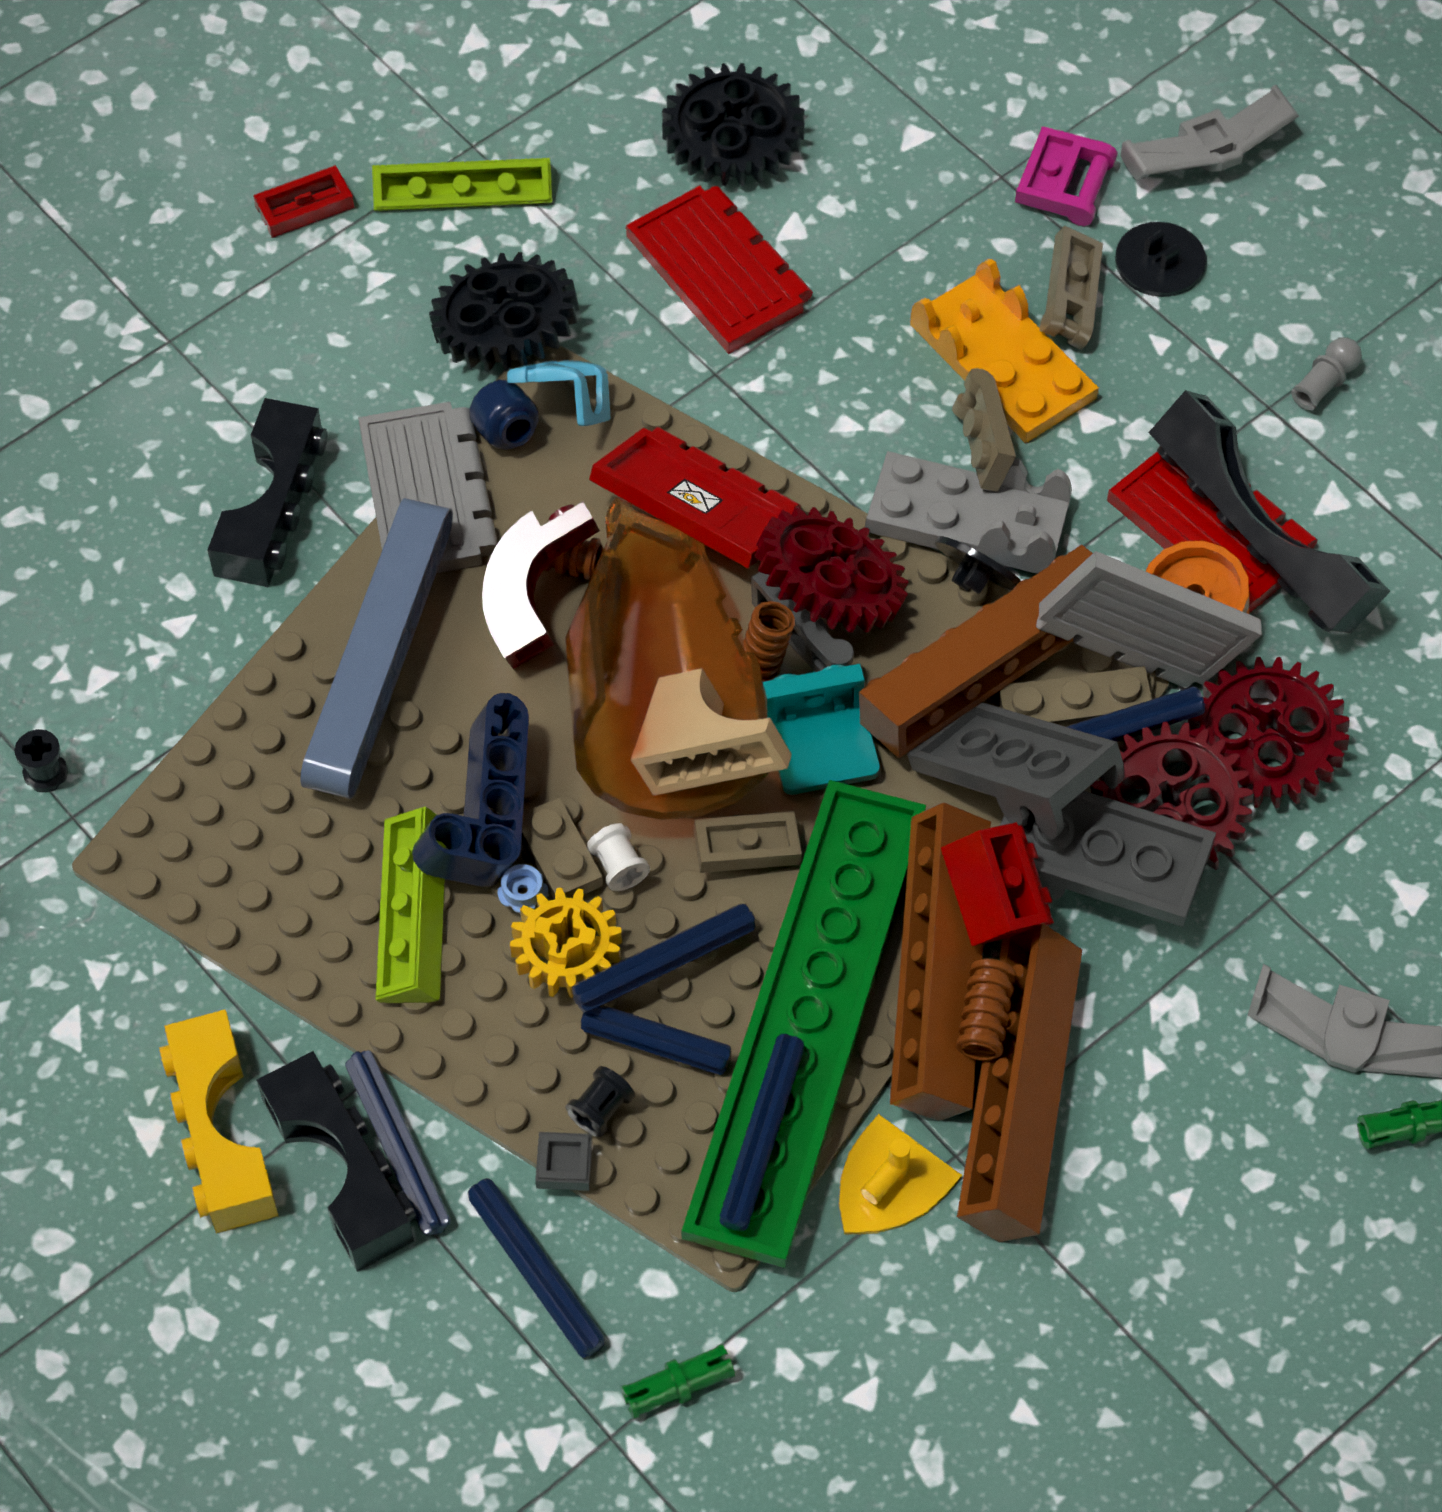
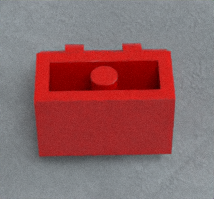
[940,822,1054,946]

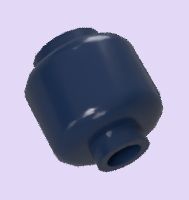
[470,380,539,450]

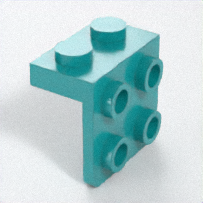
[763,664,880,795]

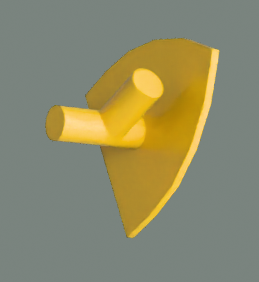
[839,1114,962,1235]

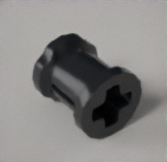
[14,729,68,793]
[565,1066,635,1137]

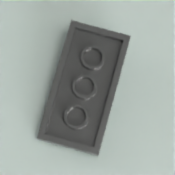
[907,703,1125,840]
[1000,791,1216,927]

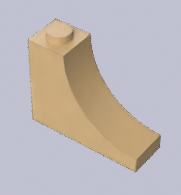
[631,668,792,796]

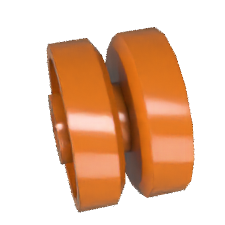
[1145,541,1249,614]

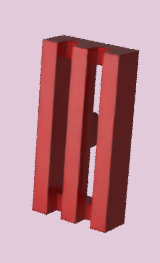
[253,165,355,238]

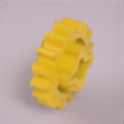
[510,887,622,998]

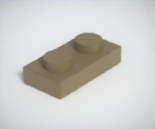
[522,797,603,899]
[693,811,802,873]

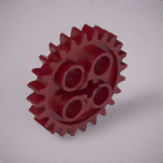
[755,507,909,633]
[1187,656,1350,808]
[1090,722,1254,870]

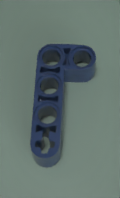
[412,693,529,887]

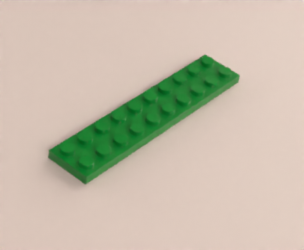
[681,780,926,1268]

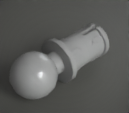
[1291,337,1362,410]

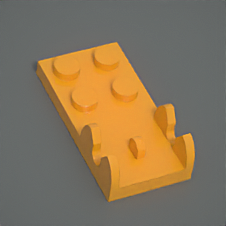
[910,259,1099,444]

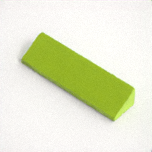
[372,158,552,211]
[375,806,446,1003]

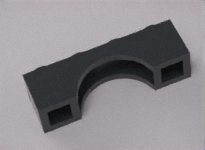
[207,398,328,587]
[256,1051,417,1272]

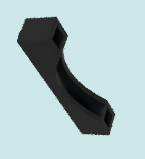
[1148,390,1390,633]

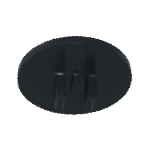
[1115,222,1206,297]
[935,536,1021,594]

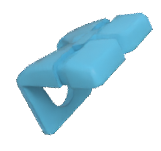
[507,360,611,426]

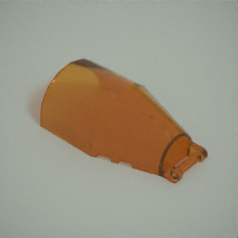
[565,498,769,820]

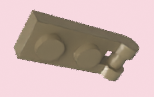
[1040,225,1103,349]
[952,368,1016,492]

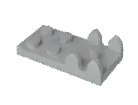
[865,451,1072,574]

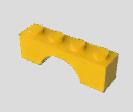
[159,1009,279,1233]

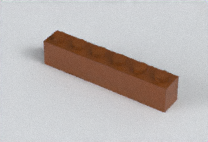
[859,544,1093,758]
[890,802,991,1121]
[957,924,1082,1242]

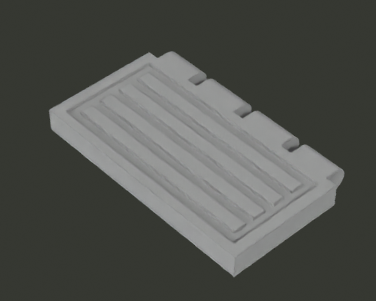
[358,402,498,573]
[1036,551,1262,688]

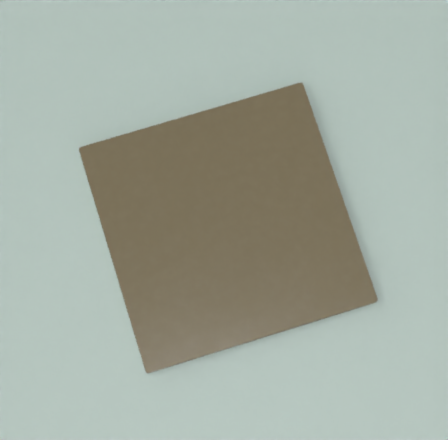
[72,346,1169,1292]

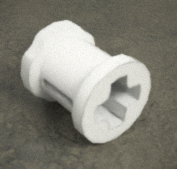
[587,823,650,891]

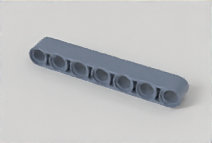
[300,498,453,799]

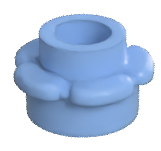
[497,864,548,913]

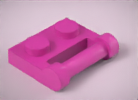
[1015,126,1118,226]

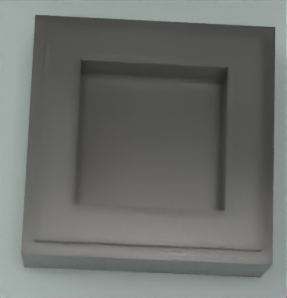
[535,1132,593,1191]

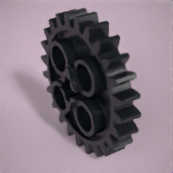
[662,63,805,186]
[429,252,579,371]

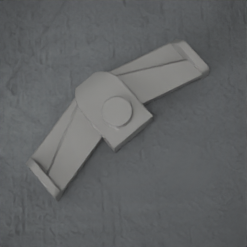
[1121,85,1299,180]
[1248,964,1442,1078]

